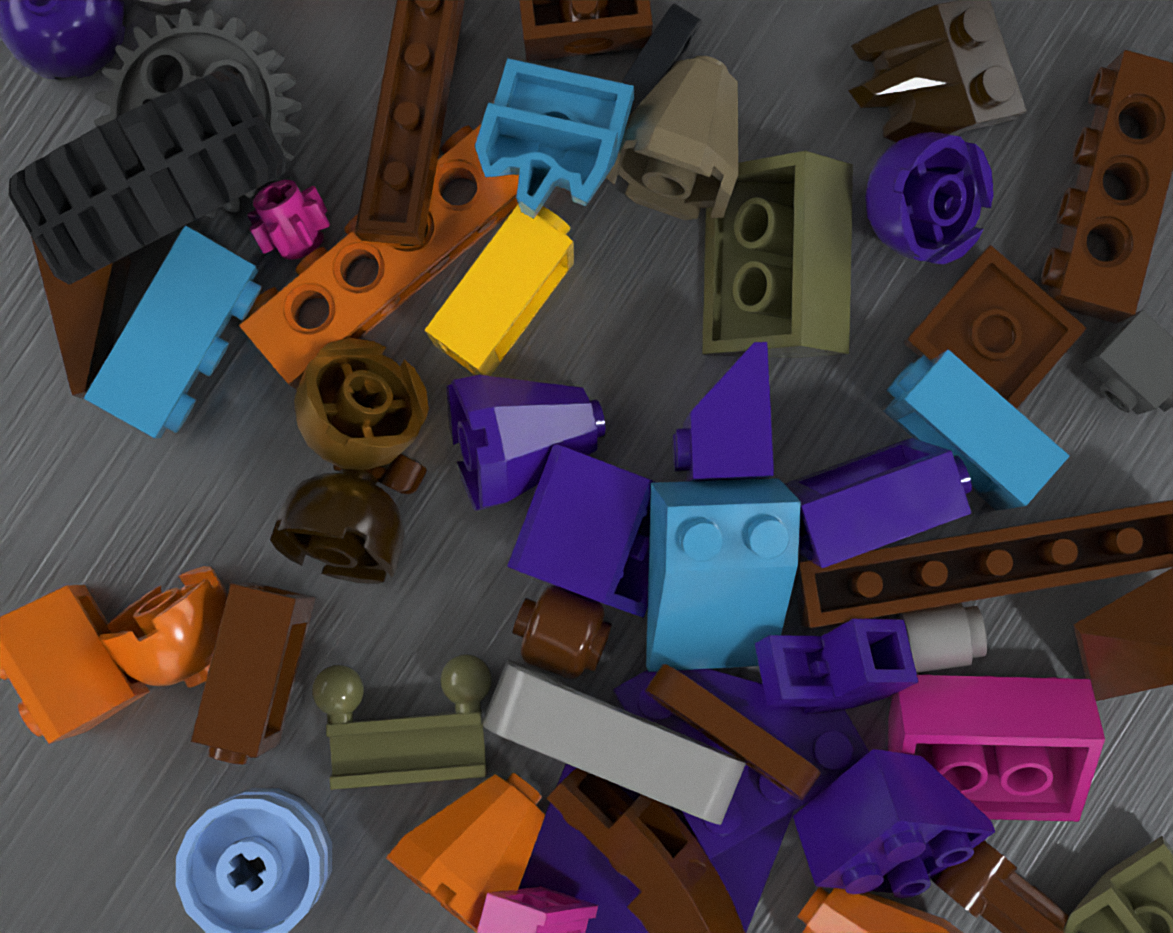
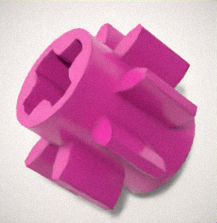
[247,180,330,260]

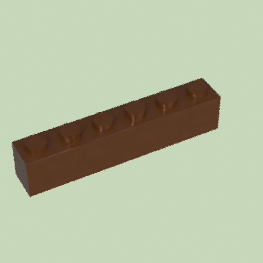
[794,499,1173,628]

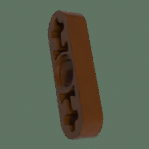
[645,664,821,801]

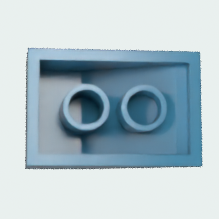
[646,478,801,672]

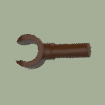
[333,454,427,495]

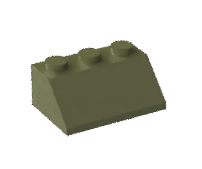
[702,151,853,358]

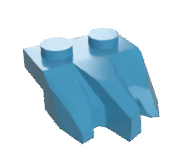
[475,58,634,219]

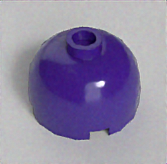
[0,0,126,80]
[865,132,994,264]

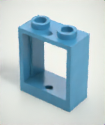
[883,350,1070,511]

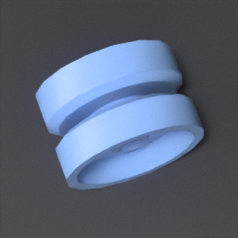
[176,788,332,933]

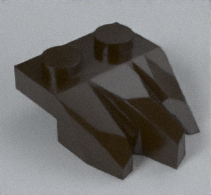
[848,0,1027,143]

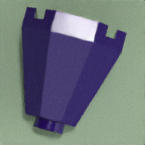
[446,375,606,511]

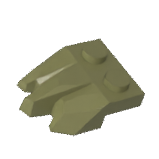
[1064,836,1173,933]

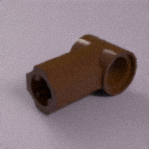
[931,841,1069,933]

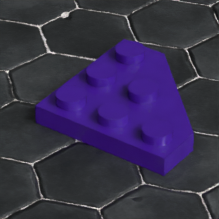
[612,669,869,860]

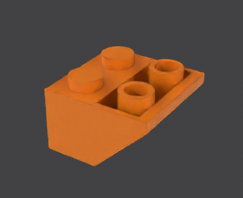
[0,585,150,744]

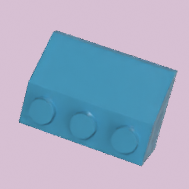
[83,225,262,439]

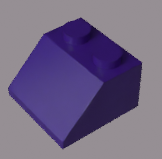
[672,342,774,481]

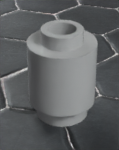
[897,603,987,673]

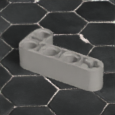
[483,660,746,825]

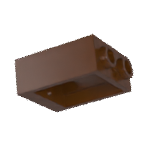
[191,582,316,765]

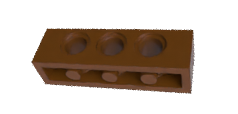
[1041,50,1173,324]

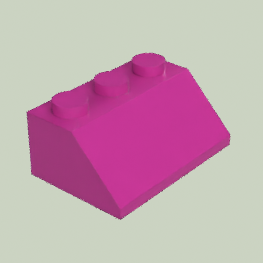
[888,674,1105,822]

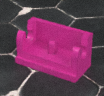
[477,886,599,933]

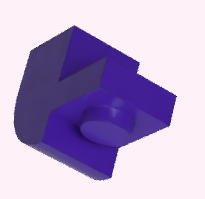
[755,619,919,714]

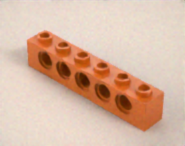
[239,102,519,390]

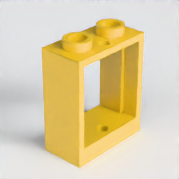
[425,205,574,376]

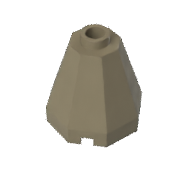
[606,56,738,220]

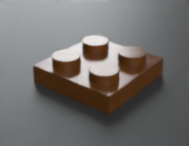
[903,245,1087,409]

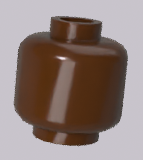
[512,585,612,680]

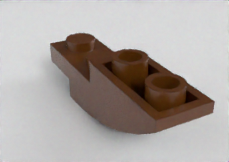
[546,768,745,933]

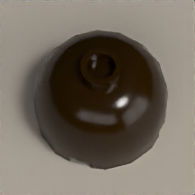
[270,468,405,584]

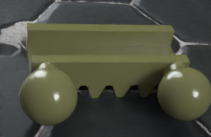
[312,654,492,790]

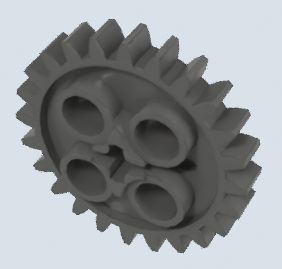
[94,9,302,218]

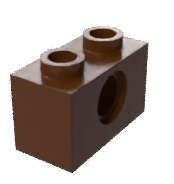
[519,0,653,62]

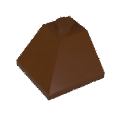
[1073,567,1173,701]

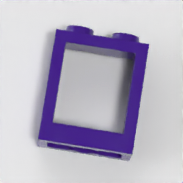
[785,438,972,568]

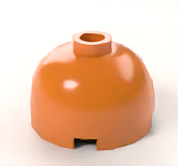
[99,566,228,688]

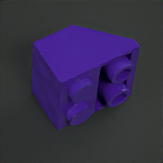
[507,444,657,618]
[793,749,995,898]

